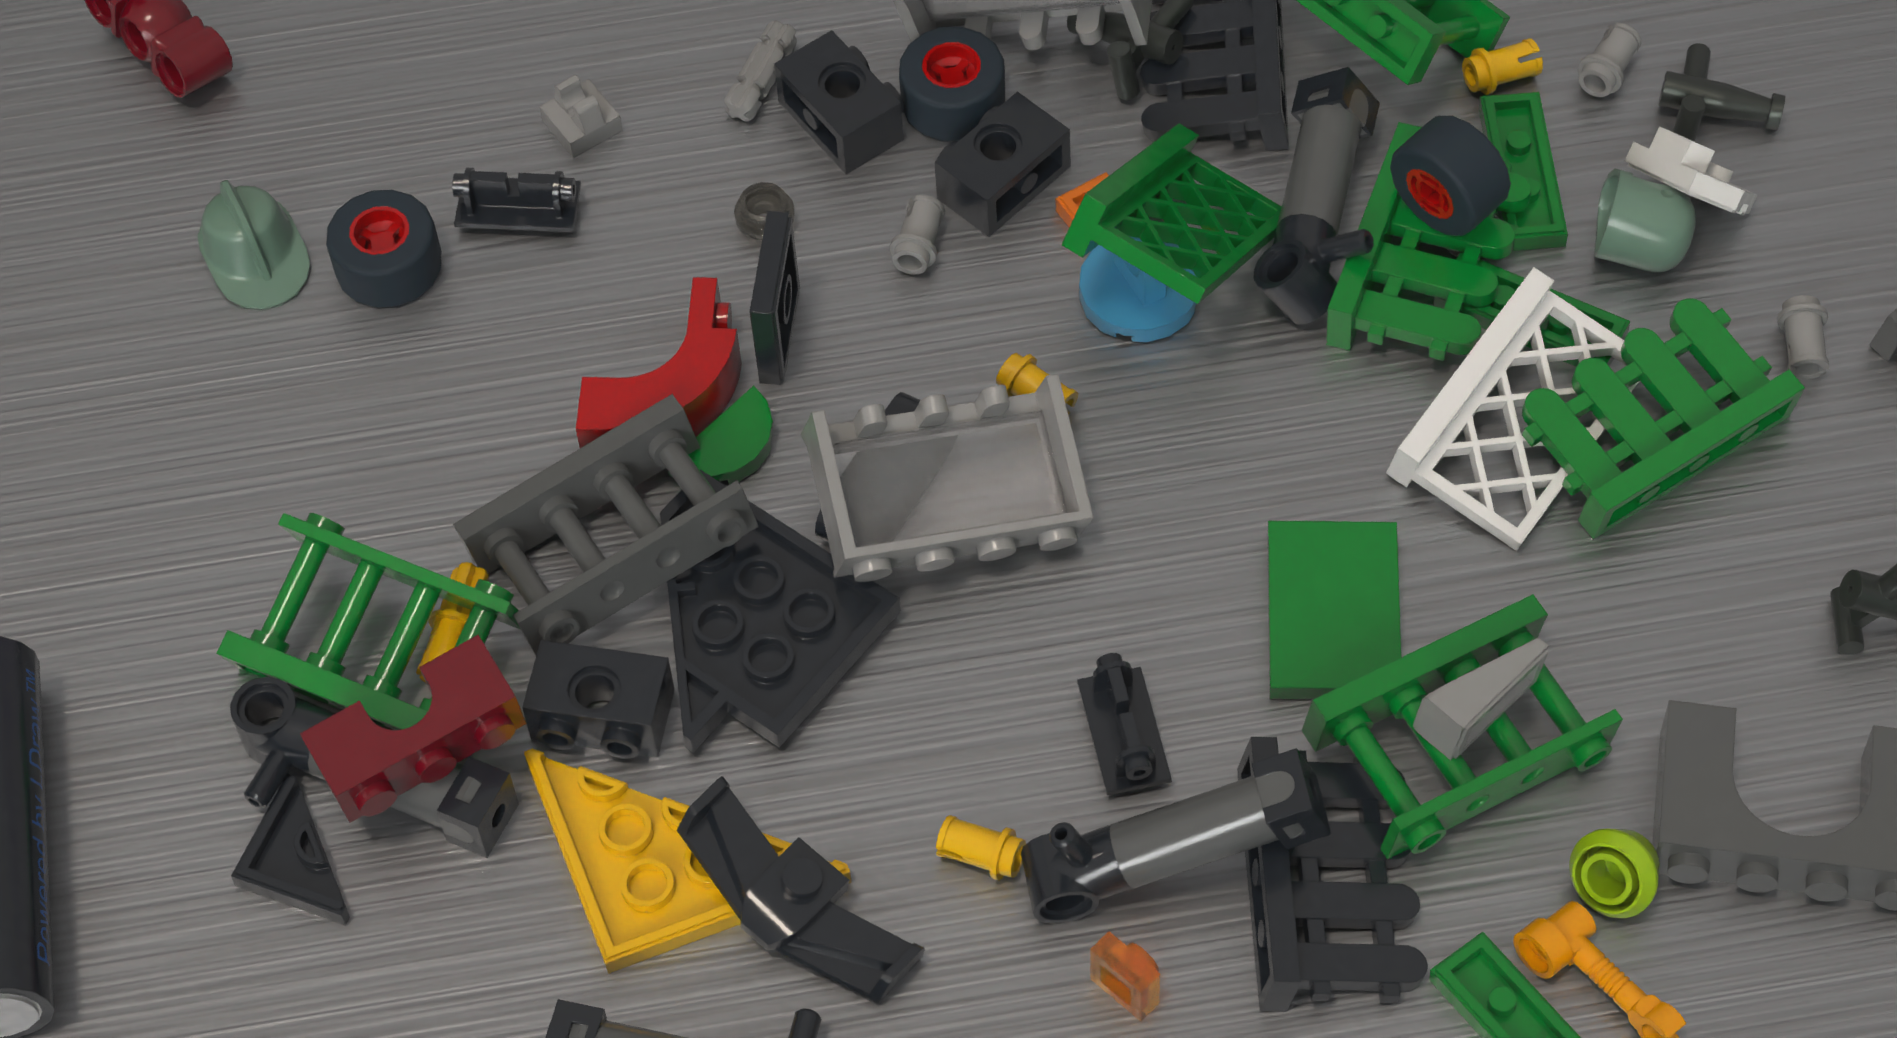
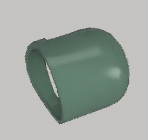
[1594,168,1696,273]

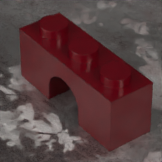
[300,635,527,823]

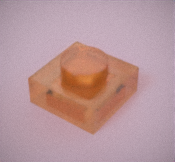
[1090,931,1160,1021]

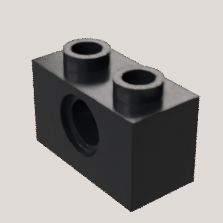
[774,30,905,174]
[935,91,1071,237]
[522,640,675,759]

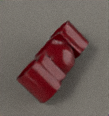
[84,0,233,98]

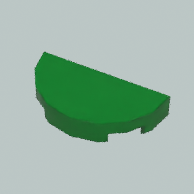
[668,385,774,485]

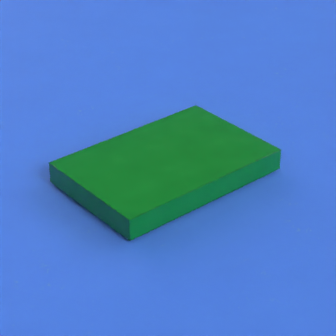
[1268,521,1401,699]

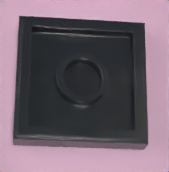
[749,211,800,385]

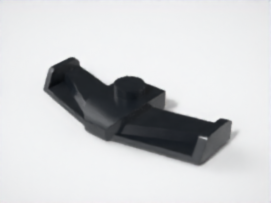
[677,776,925,1003]

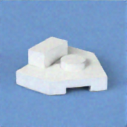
[1625,126,1757,216]

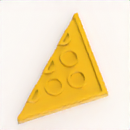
[524,748,852,974]

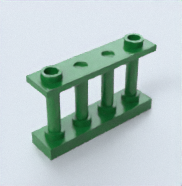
[1296,0,1510,85]
[216,513,521,761]
[1301,594,1623,860]

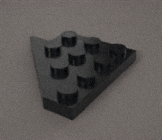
[660,470,901,753]

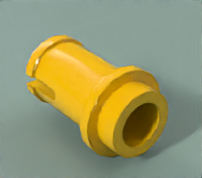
[1462,38,1543,95]
[996,353,1079,415]
[936,815,1026,881]

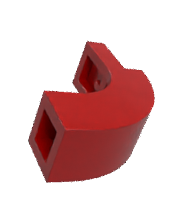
[575,277,742,448]

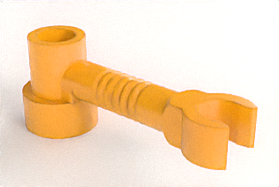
[1513,901,1686,1038]

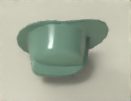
[197,180,311,310]

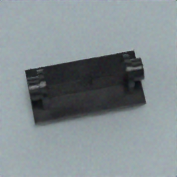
[452,168,581,232]
[1077,653,1172,795]

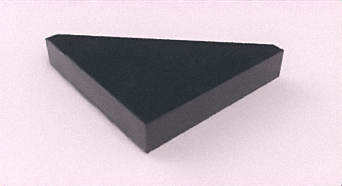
[231,774,350,926]

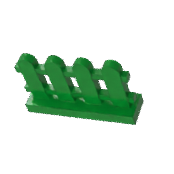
[1326,122,1531,361]
[1522,298,1805,540]

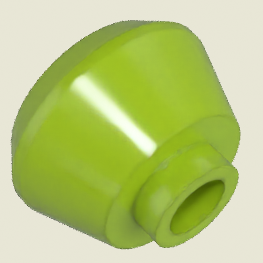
[1569,829,1660,918]

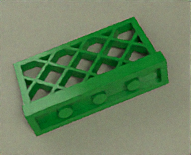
[1062,123,1282,304]

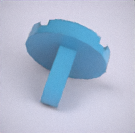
[1079,237,1197,342]

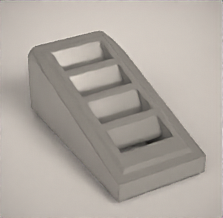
[1413,637,1549,760]

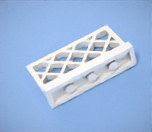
[1386,267,1640,551]

